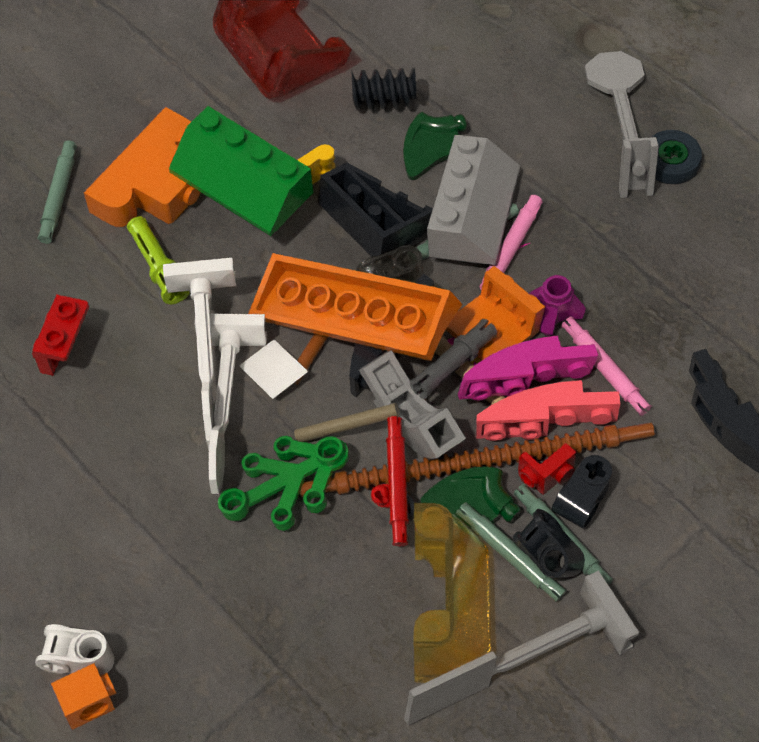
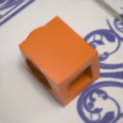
[51,663,117,730]

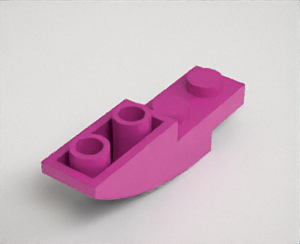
[458,335,598,400]

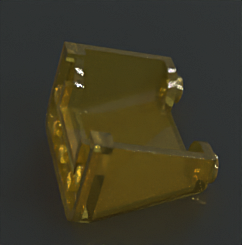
[414,503,491,683]

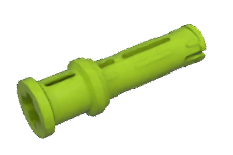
[127,216,190,305]

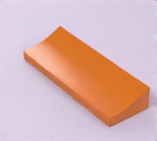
[248,253,463,361]

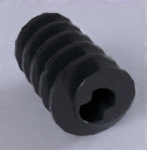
[351,67,417,111]

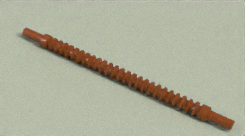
[300,422,655,497]

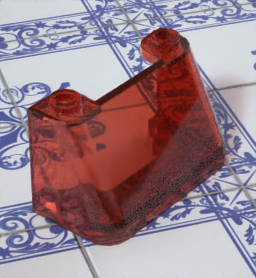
[213,0,352,99]

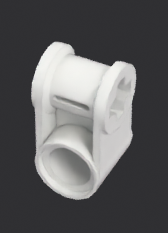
[35,624,114,675]

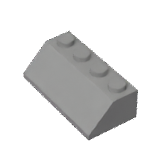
[427,135,520,265]

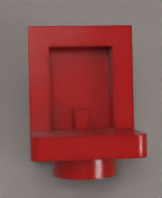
[518,443,576,495]

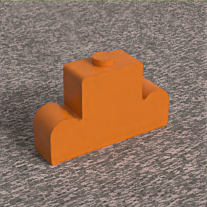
[84,107,201,227]

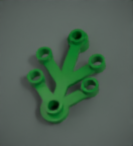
[218,436,349,531]

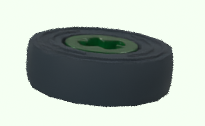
[652,130,702,184]

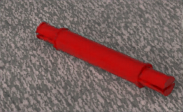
[386,416,409,547]

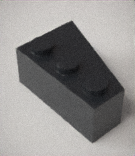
[318,162,433,265]

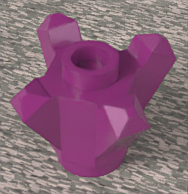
[529,275,586,336]

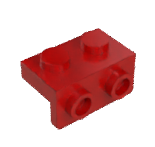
[32,294,89,376]

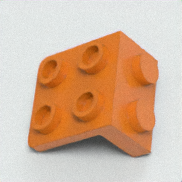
[446,266,545,360]

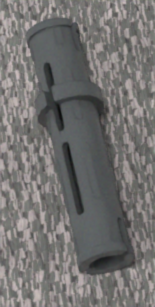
[410,319,498,399]

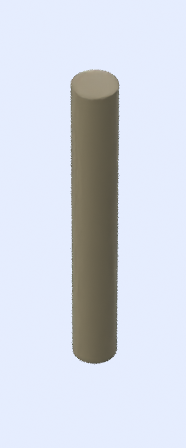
[294,403,400,442]

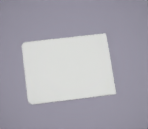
[240,340,308,399]

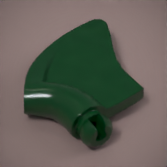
[403,112,467,180]
[420,467,521,536]

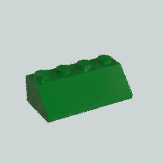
[169,106,313,236]

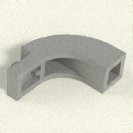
[359,350,466,459]

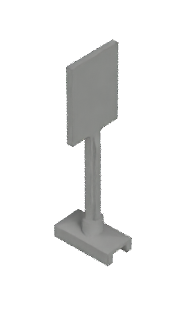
[404,570,639,725]

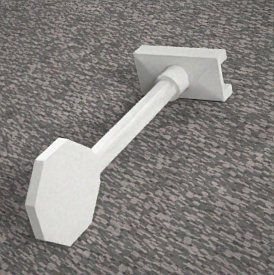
[163,258,236,450]
[194,314,267,494]

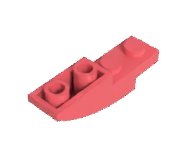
[476,380,620,441]

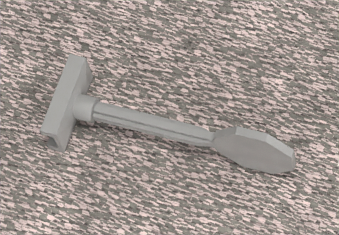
[585,51,658,198]

